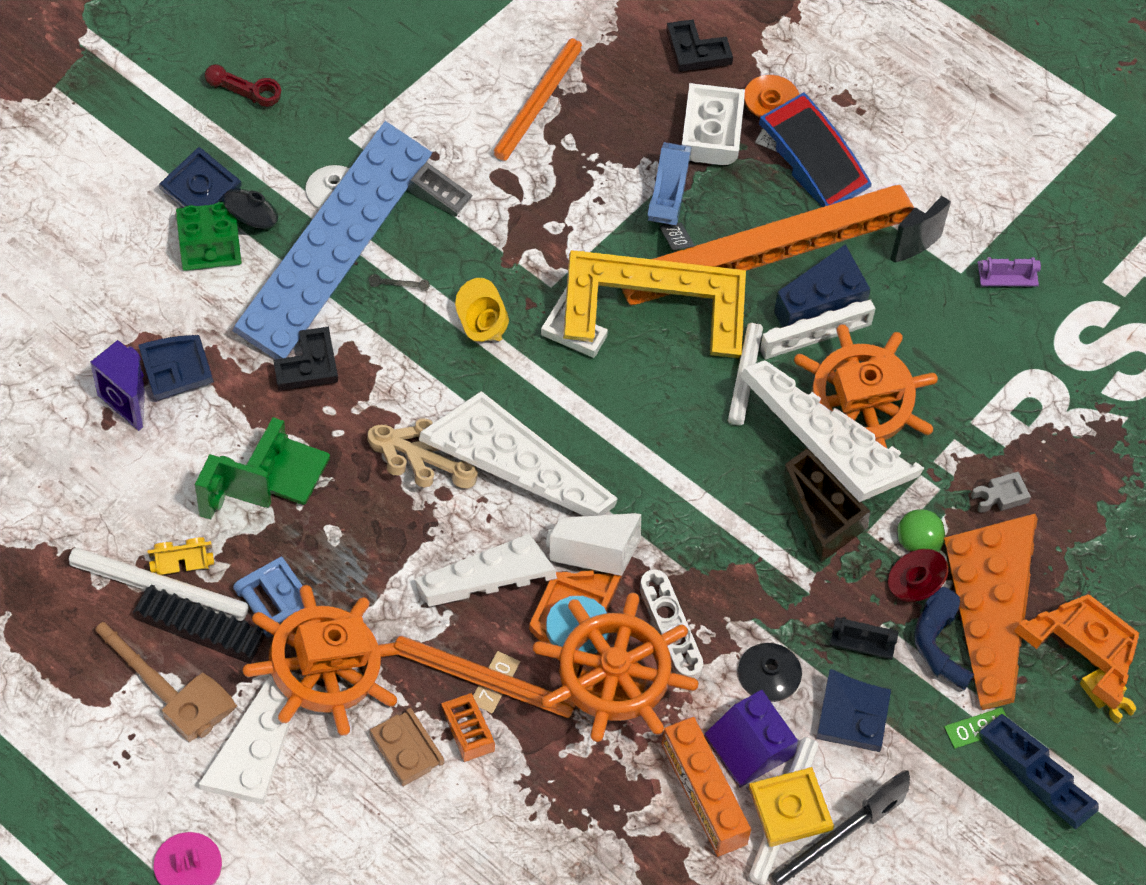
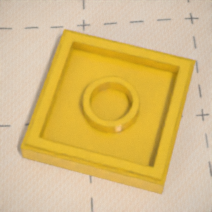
[749,767,834,847]

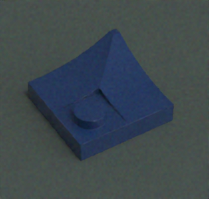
[138,335,214,401]
[816,669,891,752]

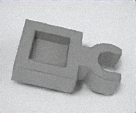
[971,472,1031,512]

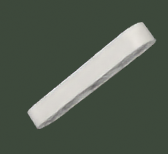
[640,570,703,680]

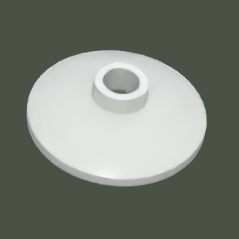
[306,165,350,210]

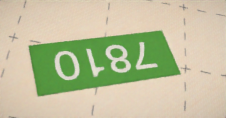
[944,707,1007,748]

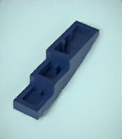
[979,714,1099,830]

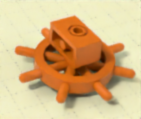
[794,324,938,448]
[243,585,401,736]
[533,593,699,742]

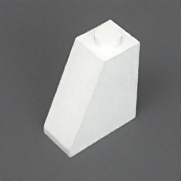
[546,513,641,576]

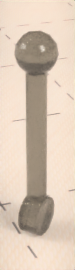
[369,274,430,291]

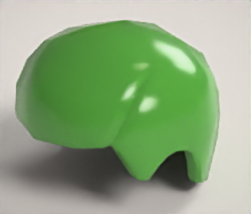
[897,509,945,552]

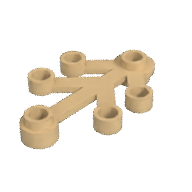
[367,418,478,488]

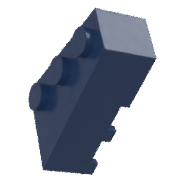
[774,244,870,328]

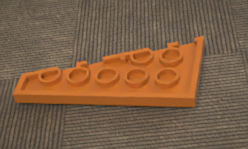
[944,514,1038,710]

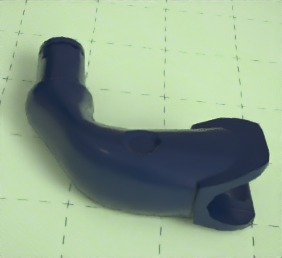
[914,587,974,691]

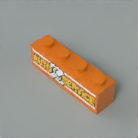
[661,717,751,857]

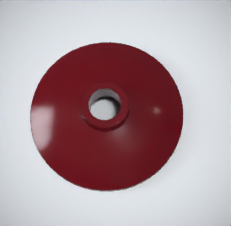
[888,549,948,602]

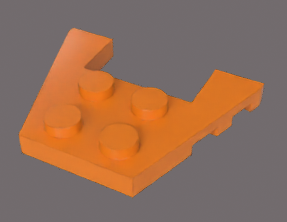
[1014,594,1140,710]

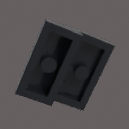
[890,195,951,262]

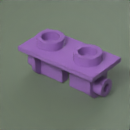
[977,257,1041,286]

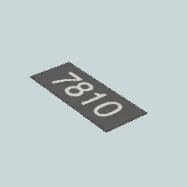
[659,222,695,250]

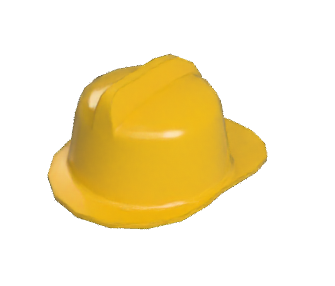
[455,278,509,342]

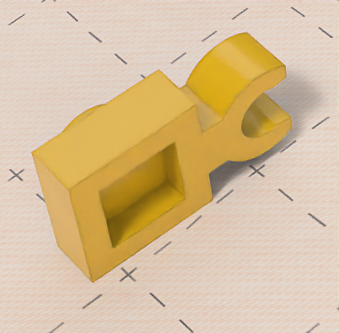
[1080,668,1136,724]

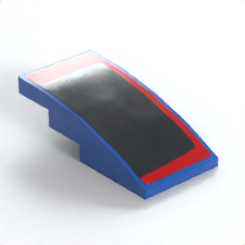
[759,92,872,207]

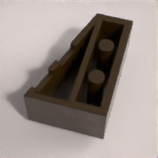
[783,448,871,563]

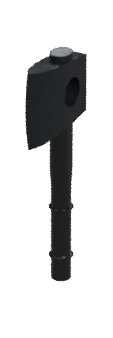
[772,770,910,885]

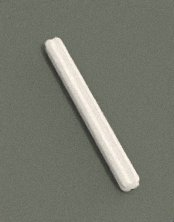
[69,548,248,621]

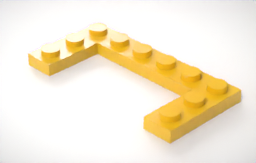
[563,250,746,358]

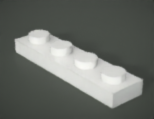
[760,300,876,360]

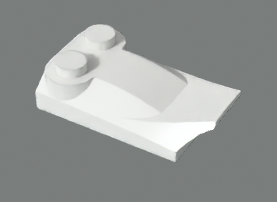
[682,83,745,165]

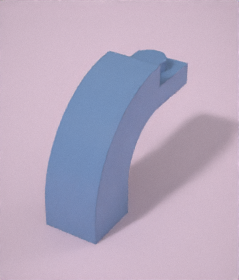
[647,142,692,225]

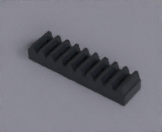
[133,584,264,664]

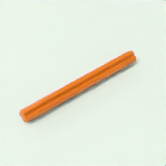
[494,38,582,161]
[394,636,575,718]

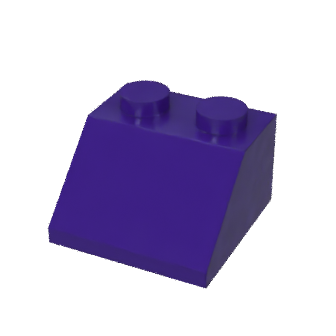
[90,340,145,431]
[704,690,798,788]

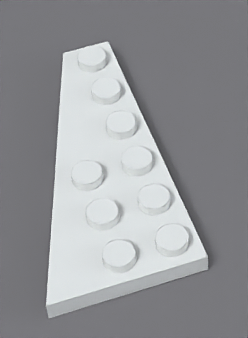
[740,360,924,502]
[419,391,618,516]

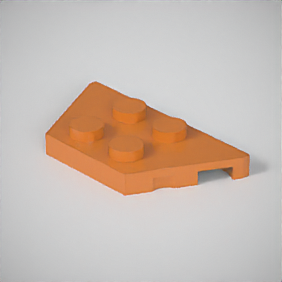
[529,571,622,677]

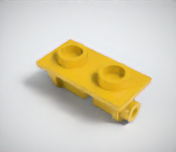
[147,537,214,575]

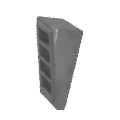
[407,162,473,216]

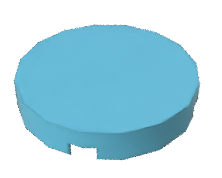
[546,596,610,654]

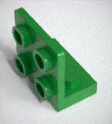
[176,202,242,271]
[247,417,330,505]
[195,454,271,520]

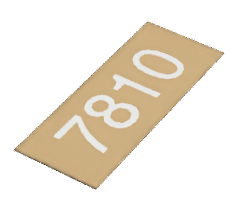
[473,651,521,714]

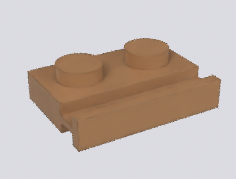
[370,708,444,786]

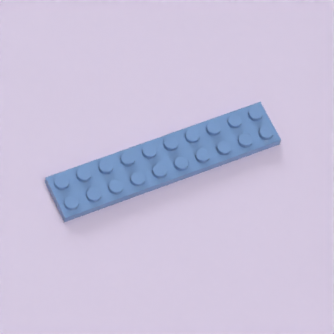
[232,121,433,359]

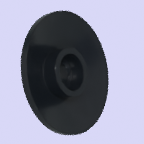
[223,188,278,229]
[738,643,802,702]

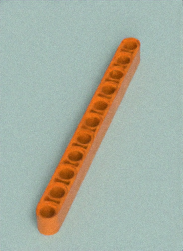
[621,185,915,305]

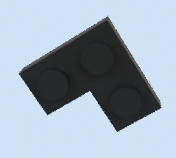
[666,19,733,72]
[273,326,338,391]

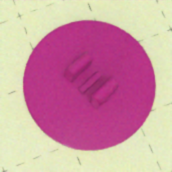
[154,832,222,885]

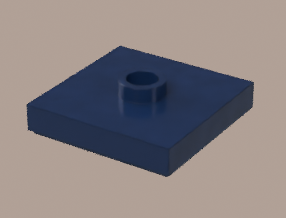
[159,147,242,208]

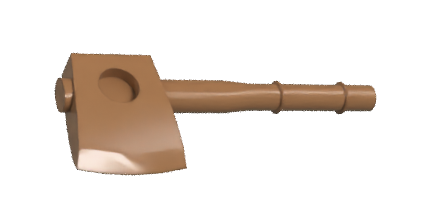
[95,622,237,742]

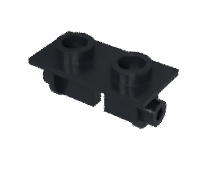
[830,617,899,660]

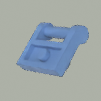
[233,556,304,637]

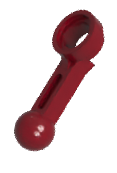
[204,64,281,107]

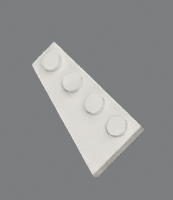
[415,533,557,606]
[199,676,292,805]

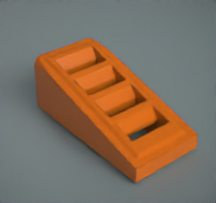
[441,693,495,762]

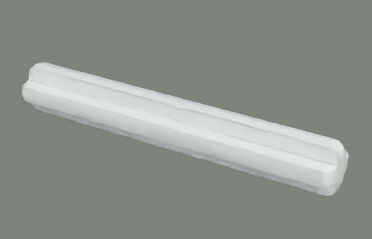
[728,322,763,426]

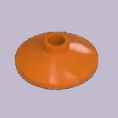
[744,75,799,117]

